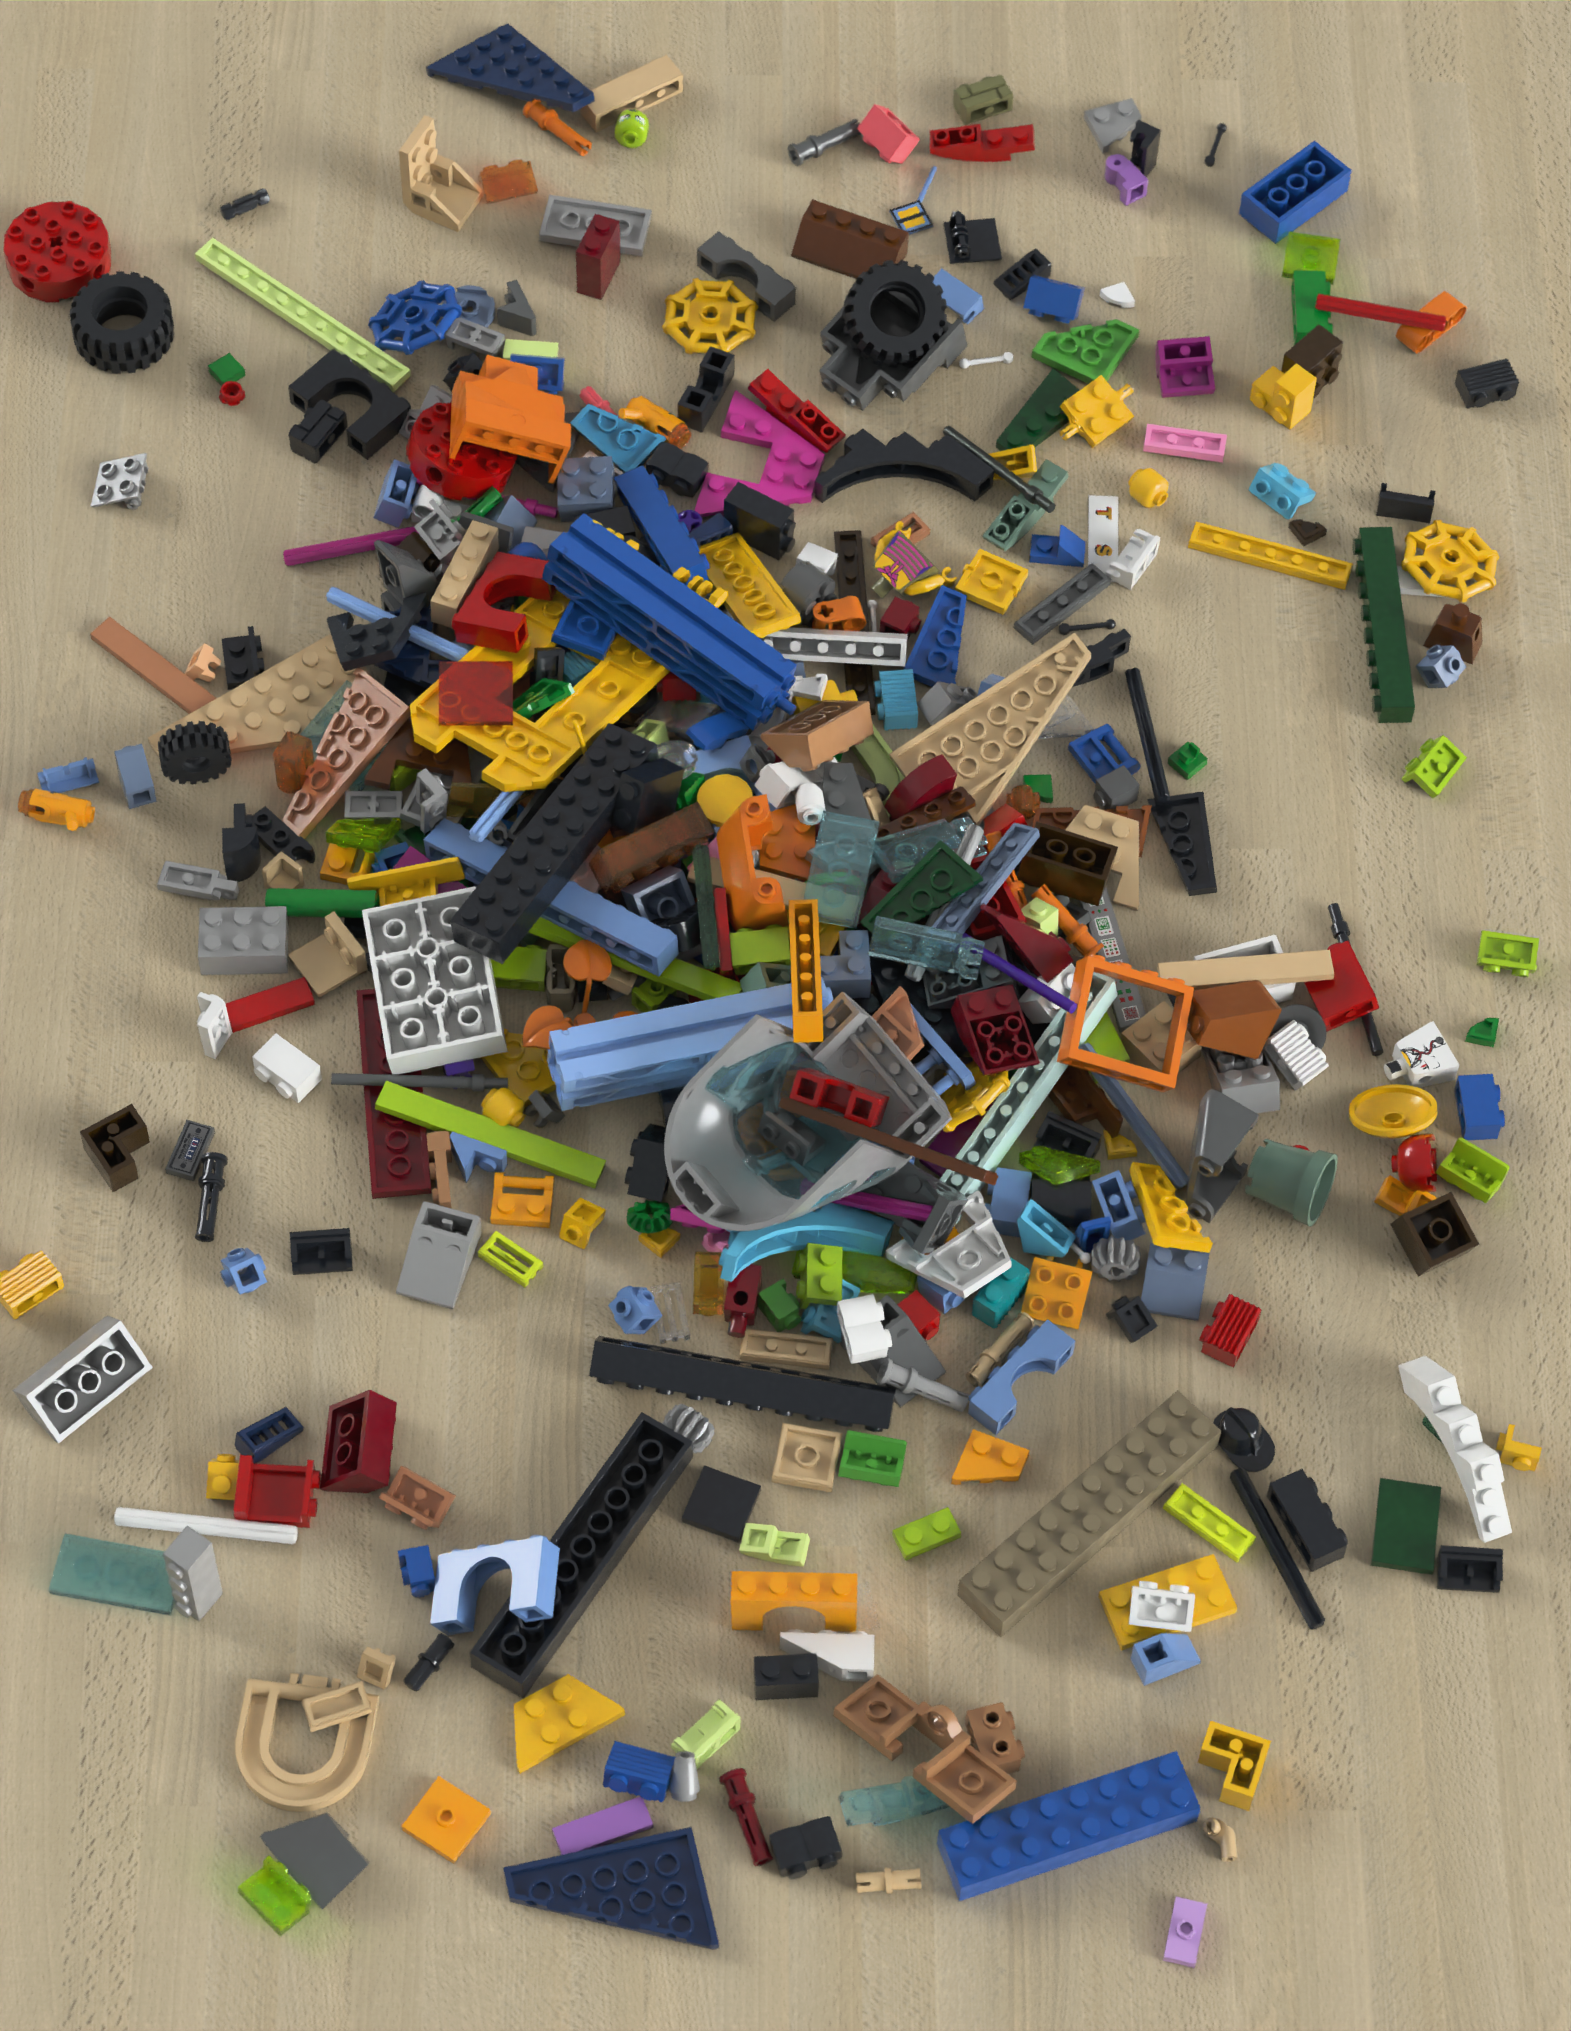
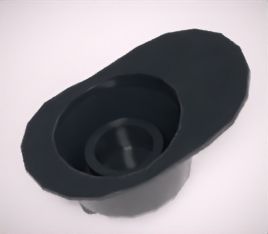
[1213,1407,1275,1472]

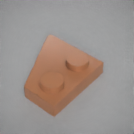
[872,986,924,1061]

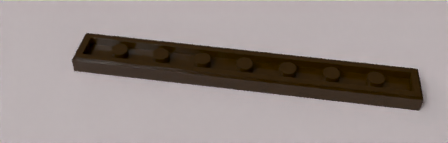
[834,530,876,715]

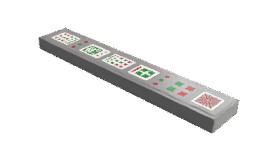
[1079,887,1146,1033]

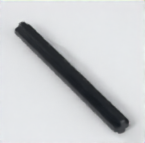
[1125,667,1170,804]
[1230,1467,1325,1630]

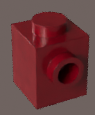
[879,596,922,640]

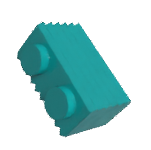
[971,1257,1030,1329]

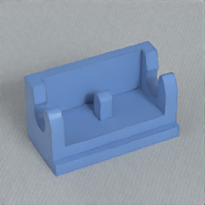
[932,269,984,324]

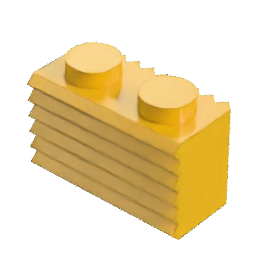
[0,1250,64,1320]

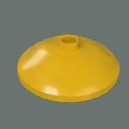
[1349,1084,1438,1139]

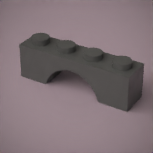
[697,231,796,322]

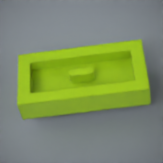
[892,1507,961,1561]

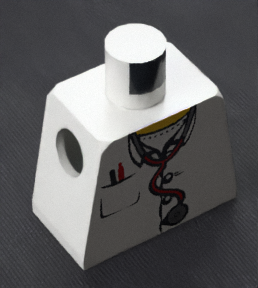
[1384,1021,1459,1088]

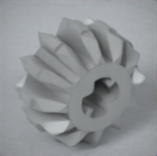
[1090,1236,1141,1282]
[662,1404,715,1453]

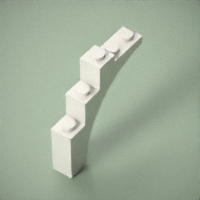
[1398,1356,1512,1543]

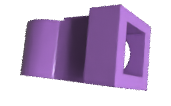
[1105,154,1148,206]

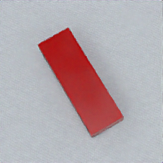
[713,887,732,979]
[225,977,315,1033]

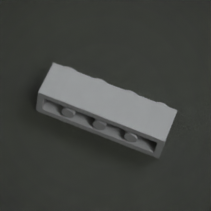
[163,1526,223,1621]

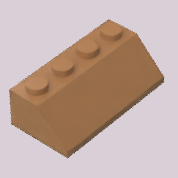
[761,700,874,771]

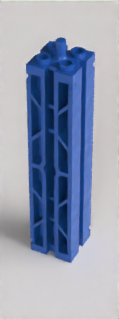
[542,513,797,731]

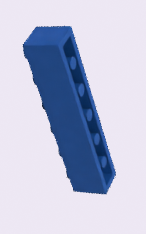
[614,465,710,586]

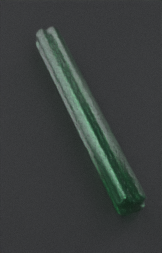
[692,844,720,971]

